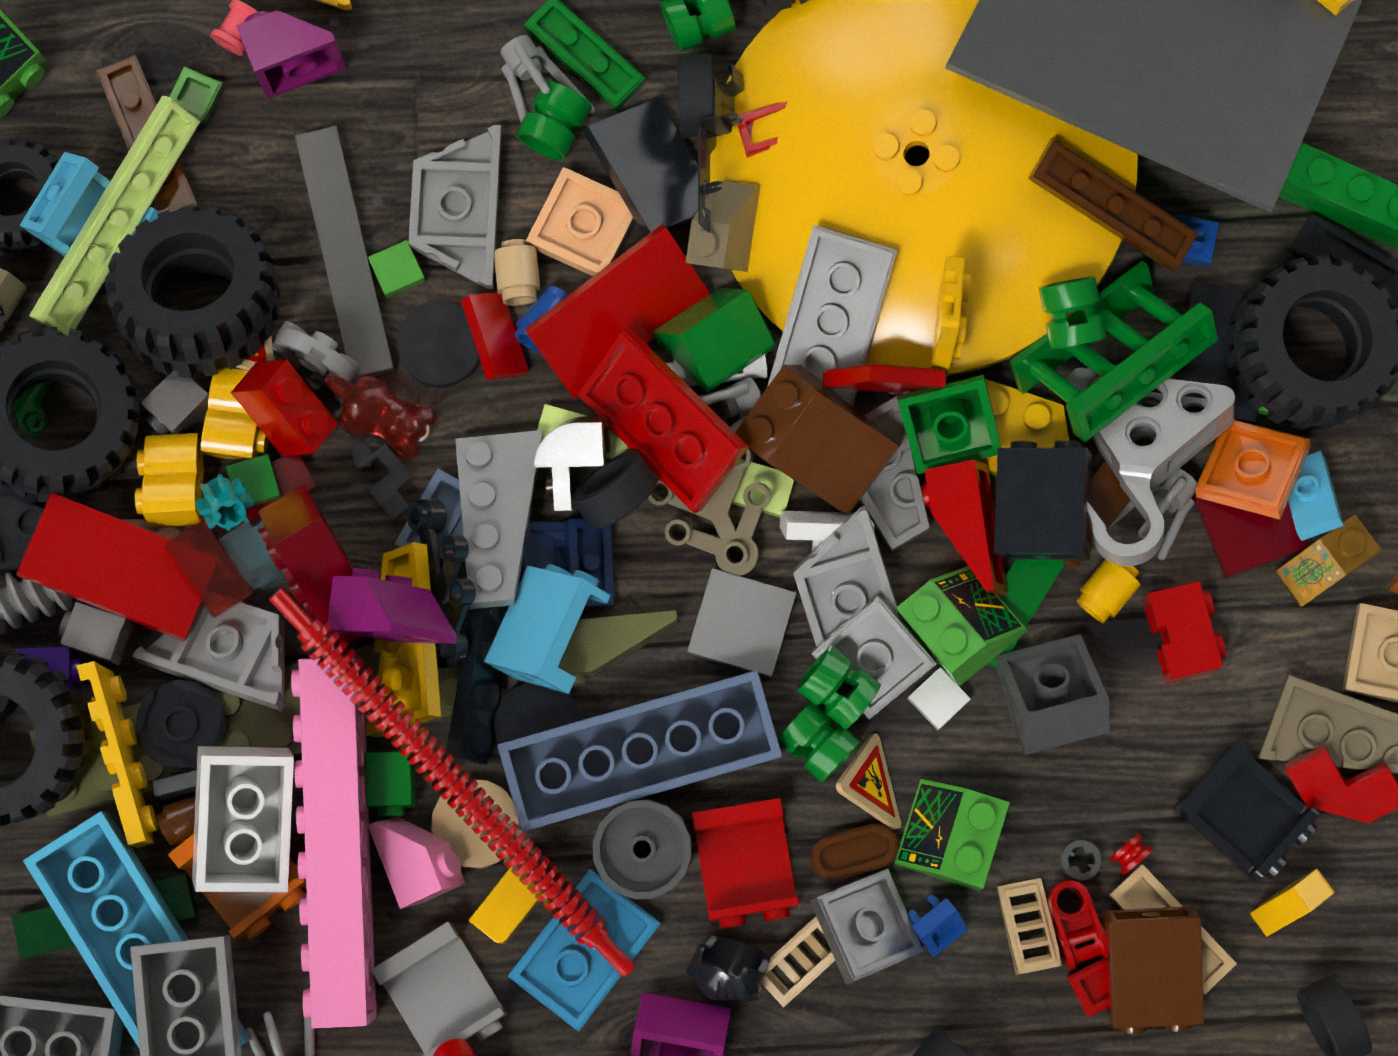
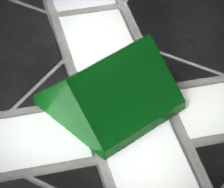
[652,288,775,393]
[897,375,1002,474]

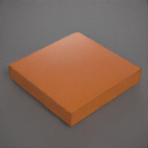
[1195,420,1311,520]

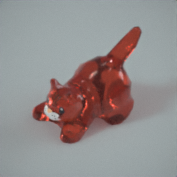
[325,375,436,459]

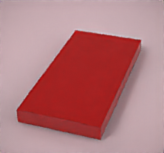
[524,224,710,399]
[577,329,749,513]
[17,493,219,642]

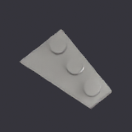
[860,395,930,552]

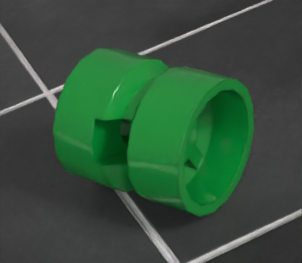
[660,0,736,53]
[516,80,592,161]
[1039,276,1106,349]
[796,645,881,729]
[777,702,861,784]

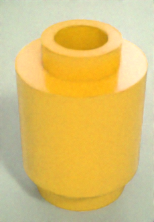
[1076,559,1141,623]

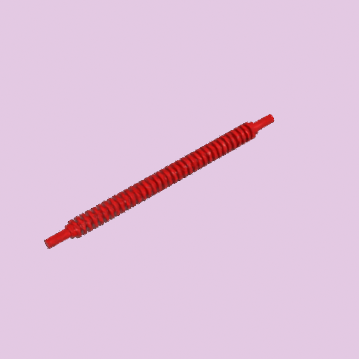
[269,587,635,977]

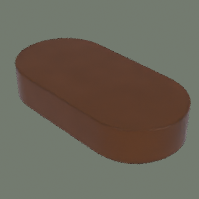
[810,823,898,882]

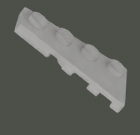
[455,430,544,609]

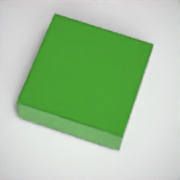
[169,67,225,125]
[368,240,426,299]

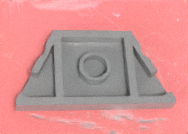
[408,125,502,289]
[793,506,902,646]
[132,591,285,711]

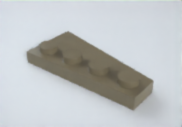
[1257,675,1398,773]

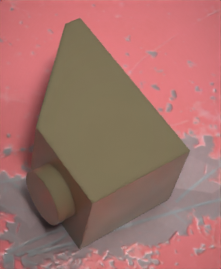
[686,180,760,272]

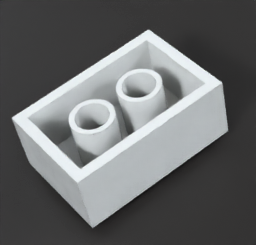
[192,746,294,892]

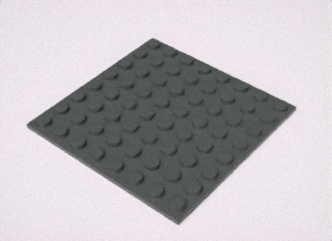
[945,0,1362,213]

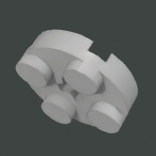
[272,321,360,390]

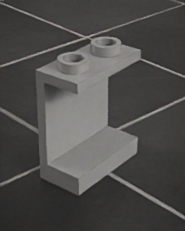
[371,922,508,1056]

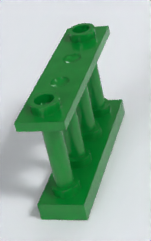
[1010,261,1218,442]

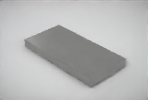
[767,224,899,406]

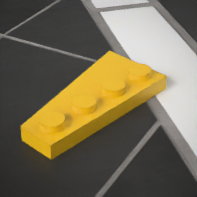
[366,542,441,738]
[77,661,158,848]

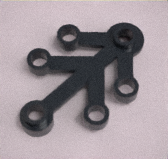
[407,499,476,668]

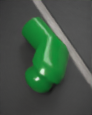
[14,381,53,436]

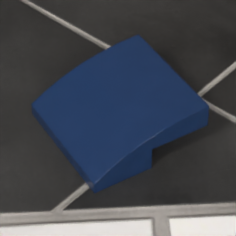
[520,519,614,609]

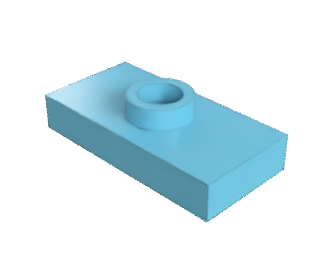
[1288,451,1344,541]

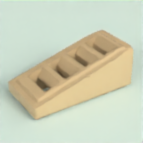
[997,878,1062,975]
[762,916,835,1007]

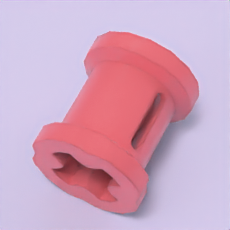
[210,0,258,56]

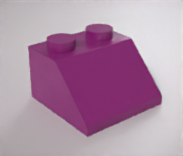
[236,10,347,99]
[328,568,457,644]
[630,992,731,1056]

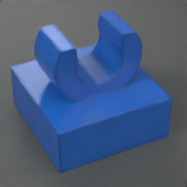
[1175,214,1219,268]
[908,895,968,958]

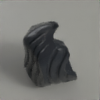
[686,934,770,1002]

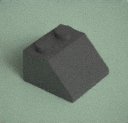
[996,634,1110,755]

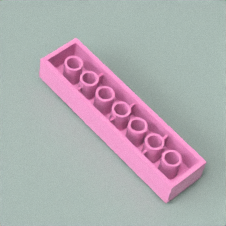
[291,657,377,1028]

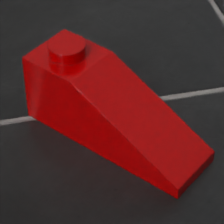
[922,459,1008,595]

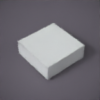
[907,667,971,731]

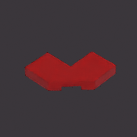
[1284,745,1398,823]

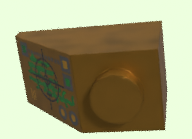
[1274,514,1382,608]

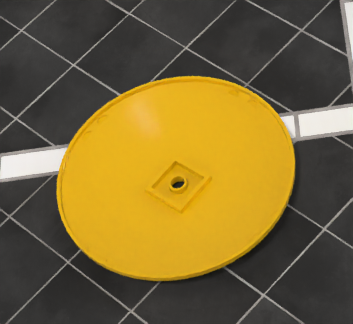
[710,0,1138,376]

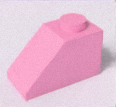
[368,817,465,909]

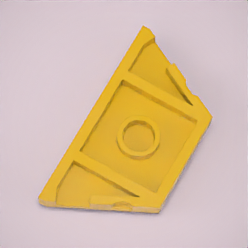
[931,256,971,384]
[977,379,1069,476]

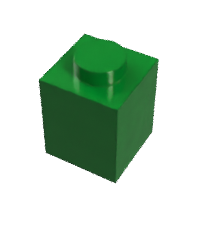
[365,752,416,818]

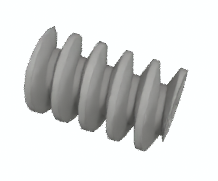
[0,572,79,635]

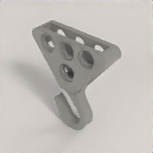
[1067,368,1235,566]

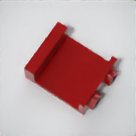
[692,798,799,929]

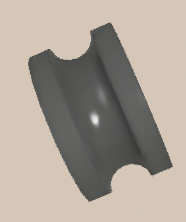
[1060,840,1102,882]

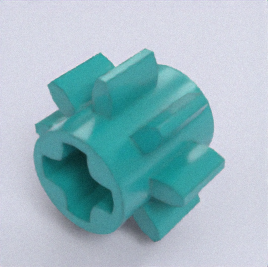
[195,474,254,531]

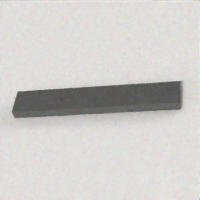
[295,126,395,381]

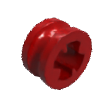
[1108,833,1154,875]

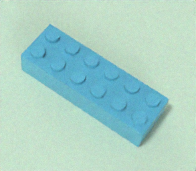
[23,811,251,1048]

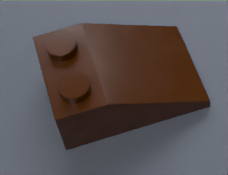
[735,364,901,515]

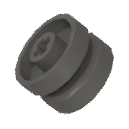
[593,799,692,899]

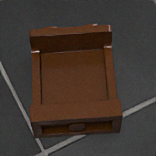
[1103,906,1204,1034]

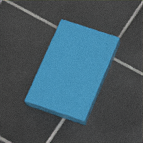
[508,869,661,1032]

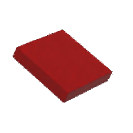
[822,364,946,393]

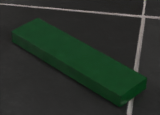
[11,873,198,960]

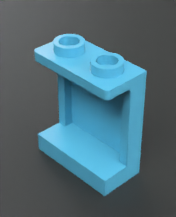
[20,152,160,257]
[484,564,611,694]

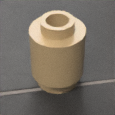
[494,239,540,306]

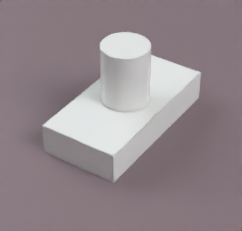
[780,510,875,551]

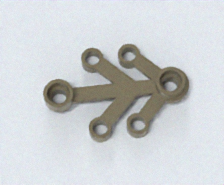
[648,448,772,576]

